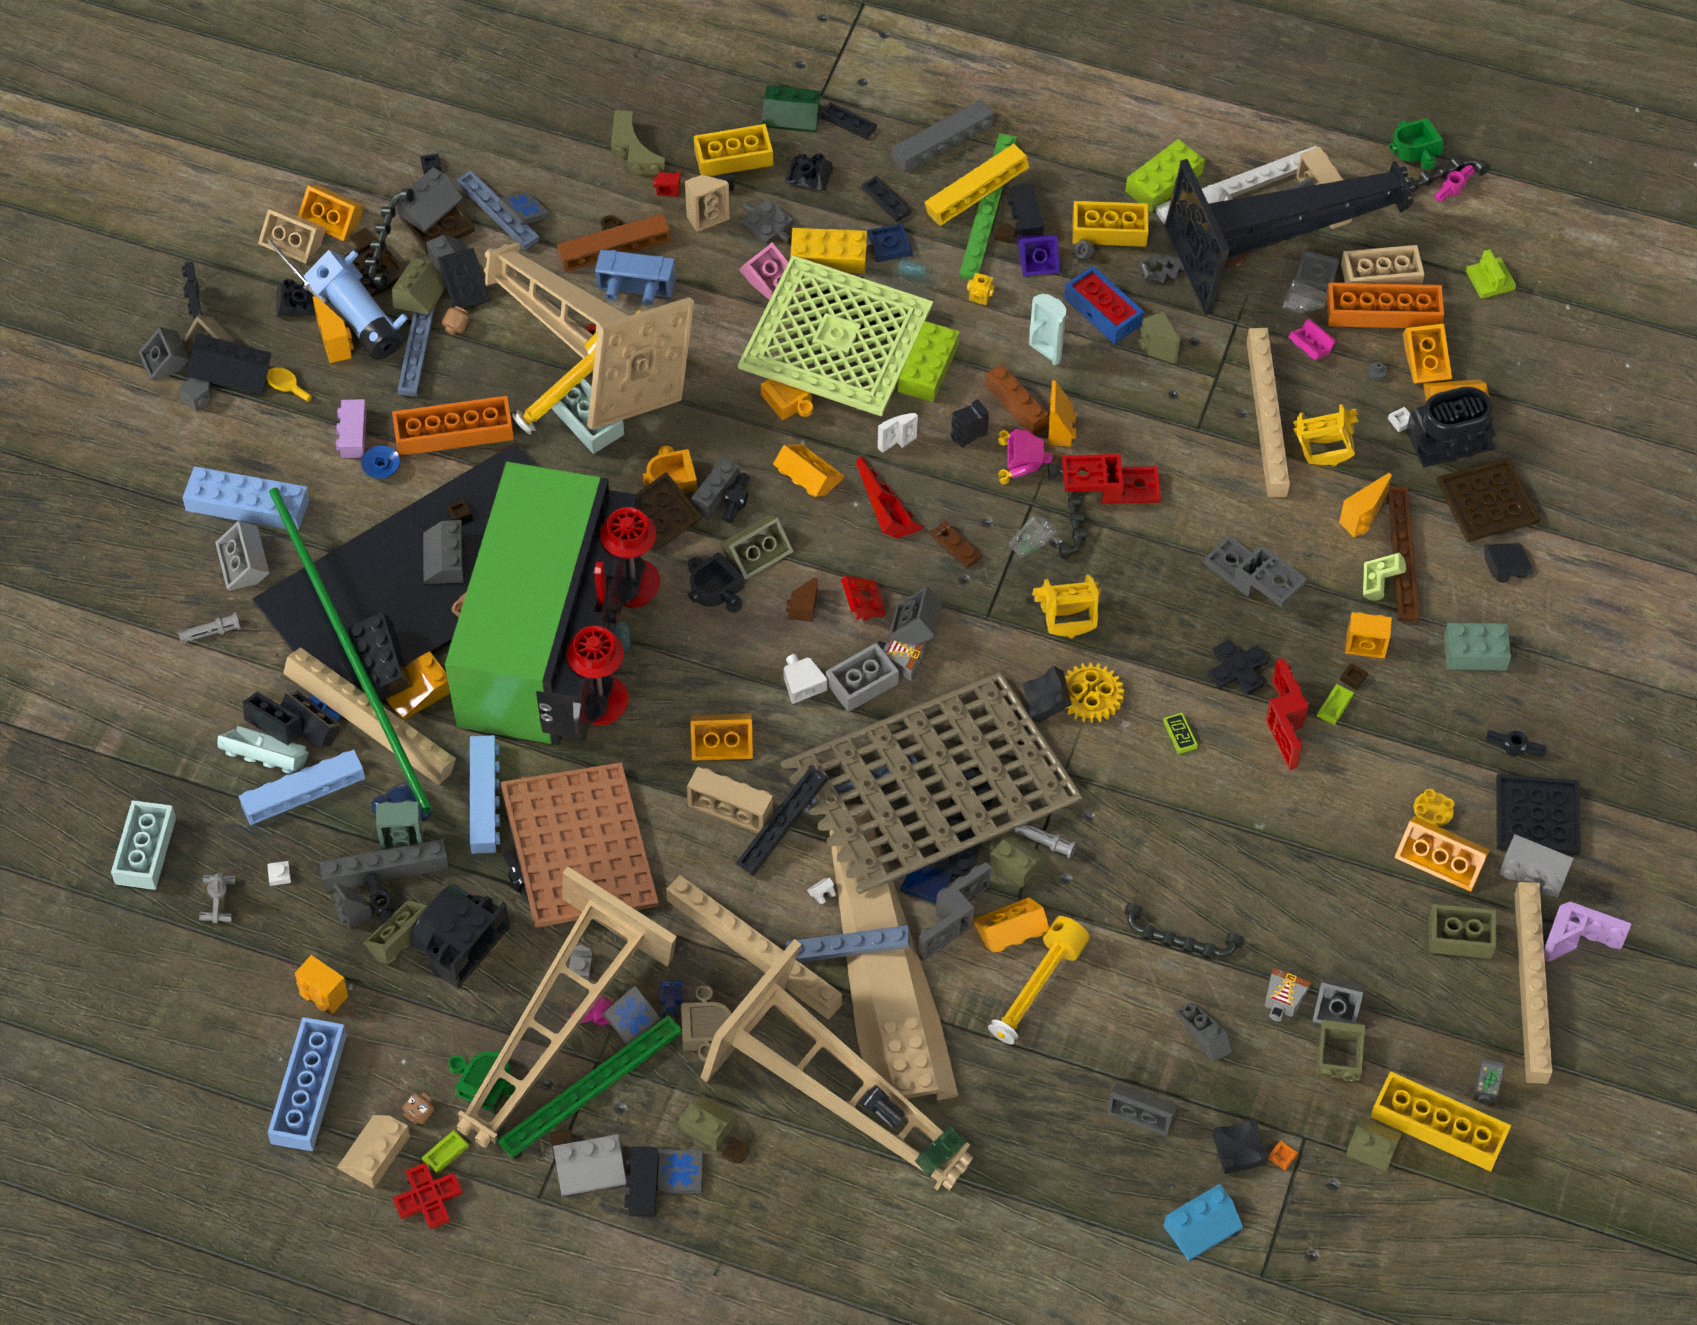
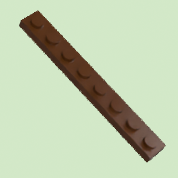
[1388,486,1419,622]

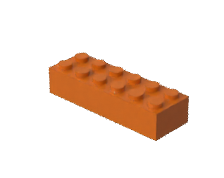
[1326,283,1444,328]
[392,396,514,456]

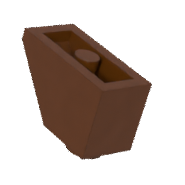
[786,578,818,622]

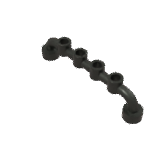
[1404,157,1490,210]
[365,188,415,289]
[1048,462,1086,558]
[1124,903,1244,960]

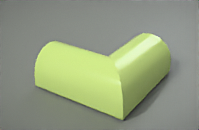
[1363,553,1406,601]

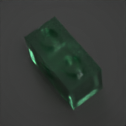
[915,1126,966,1177]

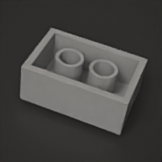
[826,643,899,712]
[1499,834,1574,898]

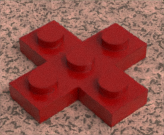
[393,1162,463,1230]

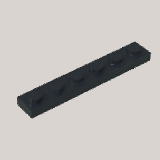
[736,766,828,876]

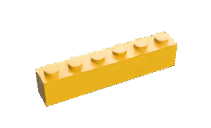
[925,144,1029,226]

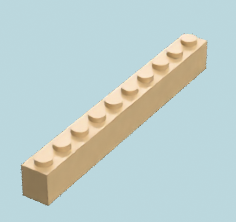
[1247,328,1290,498]
[283,647,456,785]
[666,875,842,1020]
[1514,882,1552,1084]

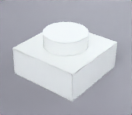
[1388,407,1410,432]
[267,861,291,886]

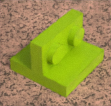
[1466,249,1516,299]

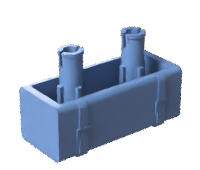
[595,249,676,306]

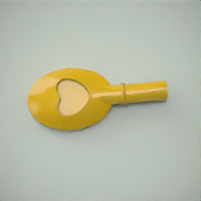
[266,367,312,402]

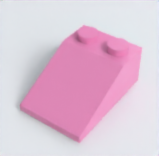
[739,242,807,300]

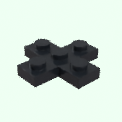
[182,260,202,319]
[1208,639,1269,695]

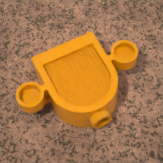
[761,379,813,421]
[642,446,697,494]

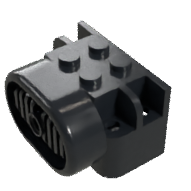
[1406,387,1495,467]
[410,885,510,989]

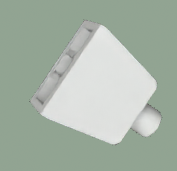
[784,654,827,704]

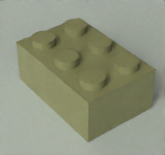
[1428,904,1496,959]

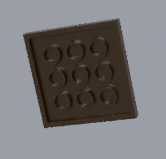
[1436,458,1540,543]

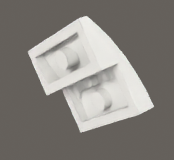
[878,413,918,453]

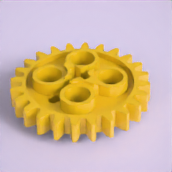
[1065,662,1124,723]

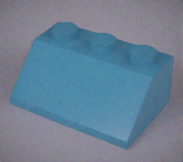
[1164,1184,1243,1261]

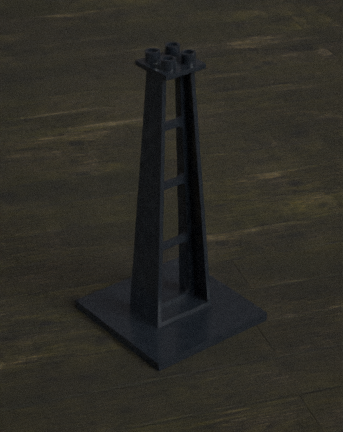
[1164,159,1415,315]

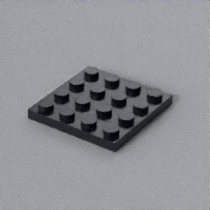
[1496,774,1581,856]

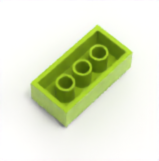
[1125,139,1205,212]
[898,321,960,402]

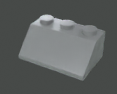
[215,521,270,591]
[553,1134,626,1196]

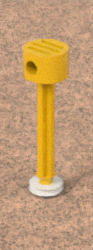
[512,331,598,435]
[988,916,1090,1045]

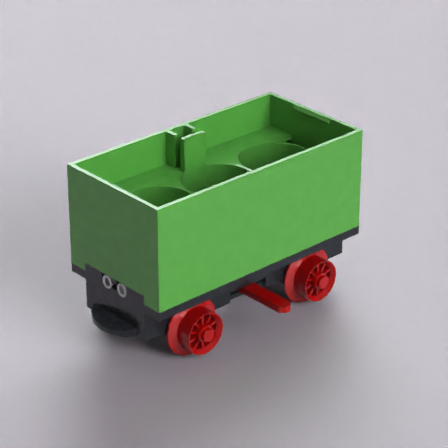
[445,462,661,745]

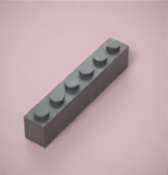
[892,100,994,173]
[319,839,449,892]

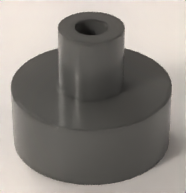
[1075,240,1095,260]
[1367,362,1387,382]

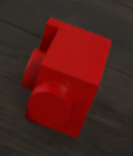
[653,171,681,197]

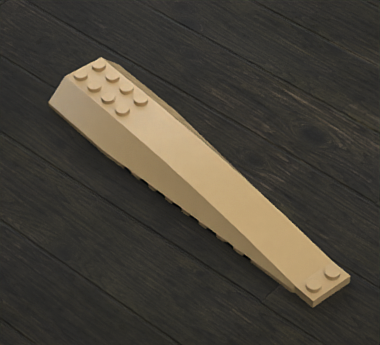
[829,803,958,1100]

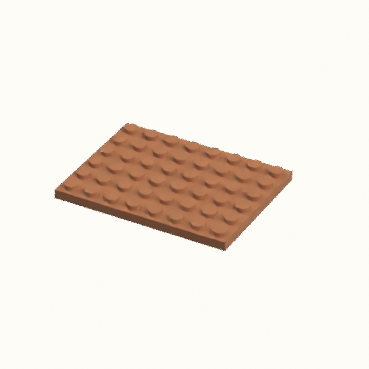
[501,762,659,928]

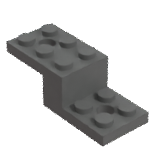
[1203,535,1307,607]
[918,862,991,961]

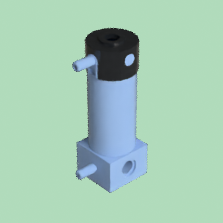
[304,250,408,360]

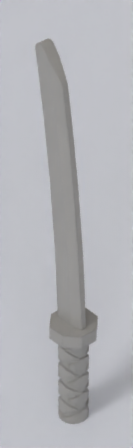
[268,239,329,305]

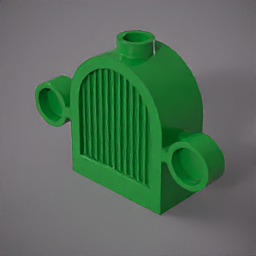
[1389,118,1443,170]
[448,1051,516,1114]

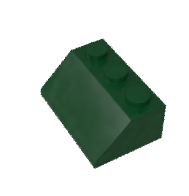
[762,85,821,133]

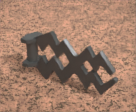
[1139,254,1184,283]

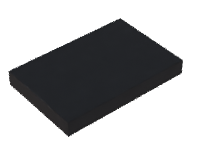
[437,247,490,309]

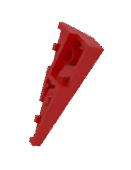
[856,456,923,539]

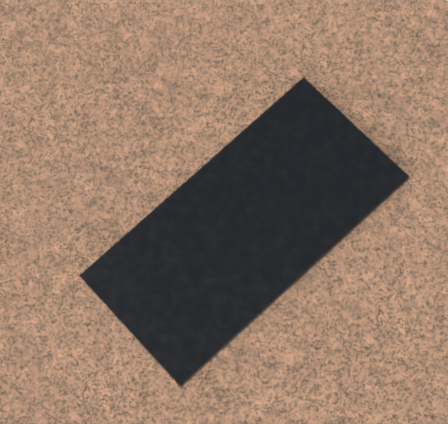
[252,443,535,693]

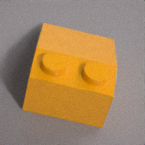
[313,296,354,363]
[1403,324,1452,384]
[1048,381,1076,447]
[1339,473,1392,538]
[385,651,450,721]

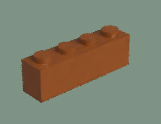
[985,364,1049,435]

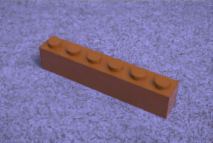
[557,214,671,272]

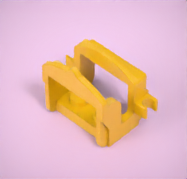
[1293,404,1359,466]
[1032,575,1101,638]

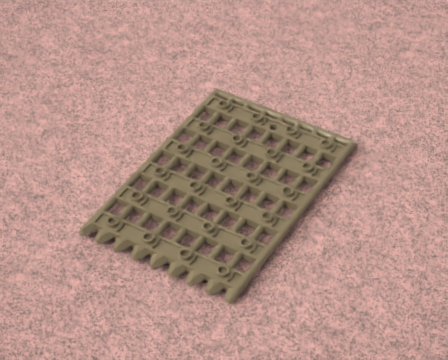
[780,672,1083,894]

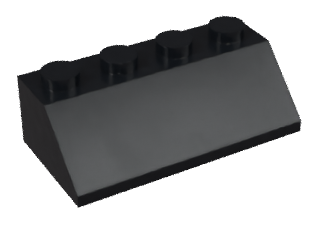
[186,333,272,396]

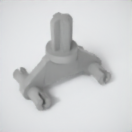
[199,873,235,924]

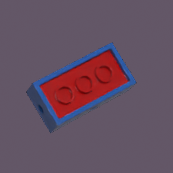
[1064,266,1144,344]

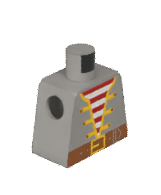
[878,640,926,680]
[1265,967,1311,1021]

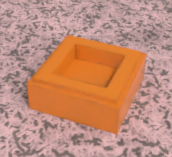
[1268,1140,1298,1171]

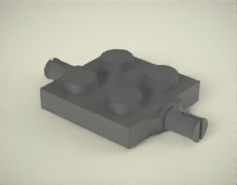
[741,198,793,245]

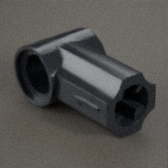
[861,1084,906,1128]

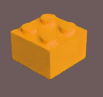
[1345,612,1392,659]
[295,955,349,1014]

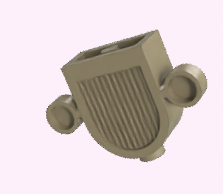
[681,985,732,1062]

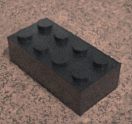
[347,611,412,701]

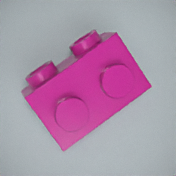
[1288,319,1336,360]

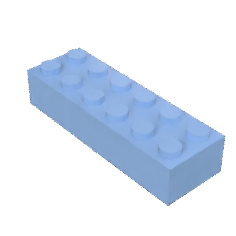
[183,466,310,531]
[267,1017,347,1152]

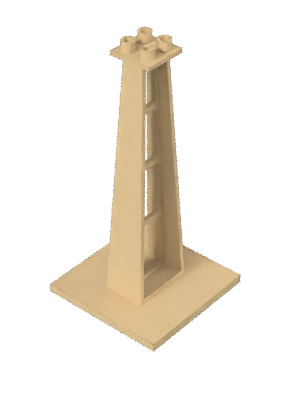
[483,243,694,430]
[457,866,677,1148]
[700,939,974,1191]

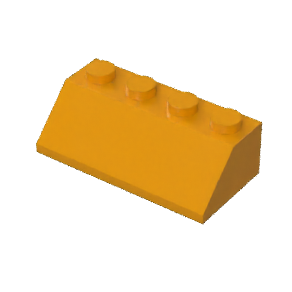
[1394,816,1490,892]

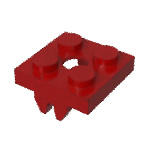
[841,575,886,621]

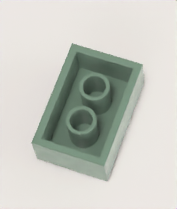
[1444,623,1511,670]
[376,800,424,850]

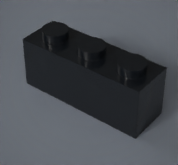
[1007,184,1044,237]
[280,691,341,748]
[242,692,302,746]
[624,1146,659,1217]

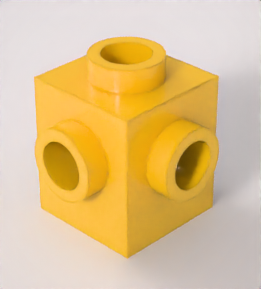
[967,273,995,306]

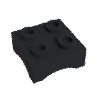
[1022,666,1072,723]
[1213,1119,1268,1174]

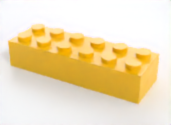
[1371,1071,1511,1172]

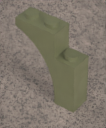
[611,110,665,175]

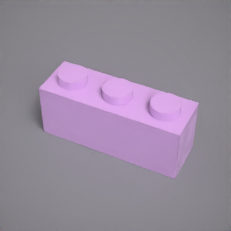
[336,399,367,458]

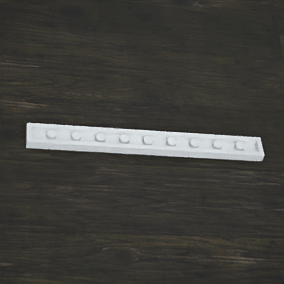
[1155,146,1317,224]

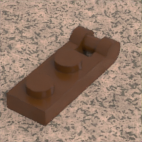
[930,520,982,569]

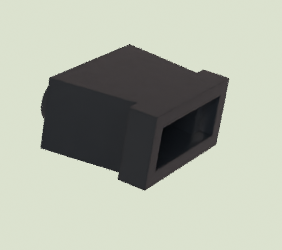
[950,399,989,448]

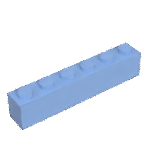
[470,735,500,854]
[239,750,365,825]

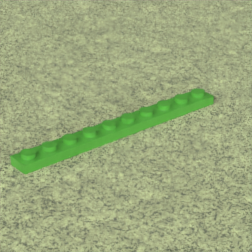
[959,133,1017,280]

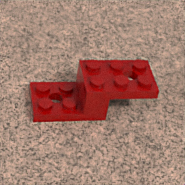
[1062,454,1161,504]
[1266,658,1309,770]

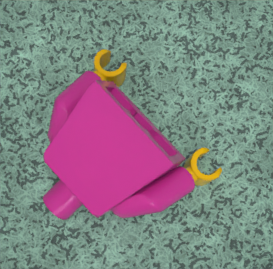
[998,429,1053,485]

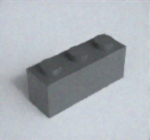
[692,457,740,520]

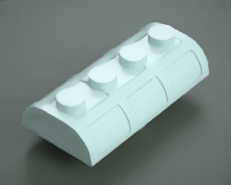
[1029,294,1066,365]
[217,726,309,774]

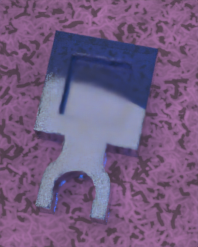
[660,981,681,1017]

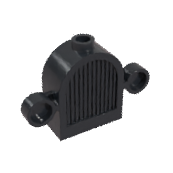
[688,552,744,613]

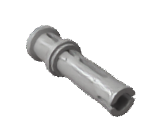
[178,612,241,644]
[1015,824,1077,859]

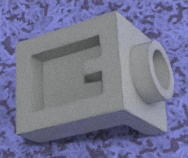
[568,945,593,980]

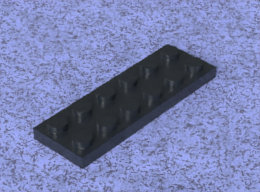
[930,767,994,878]

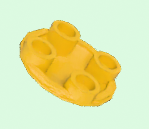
[1413,789,1455,826]

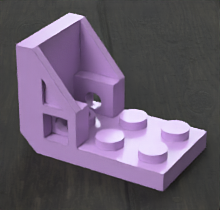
[1544,902,1631,962]

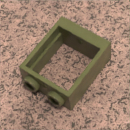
[1316,1020,1365,1081]

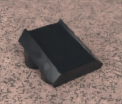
[785,154,833,191]
[276,279,316,316]
[1484,543,1533,583]

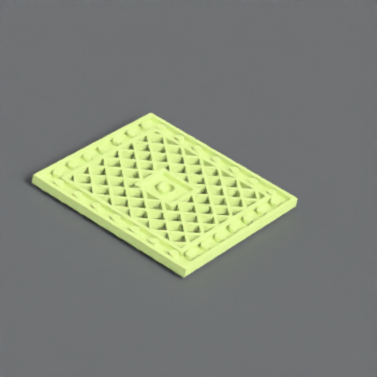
[738,255,933,416]

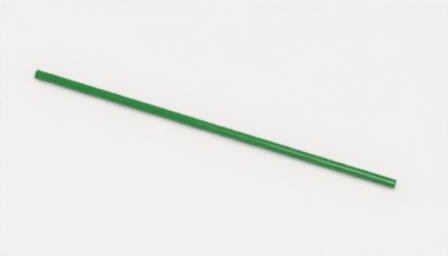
[269,488,432,813]

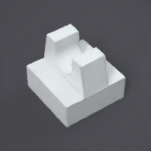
[807,878,836,904]

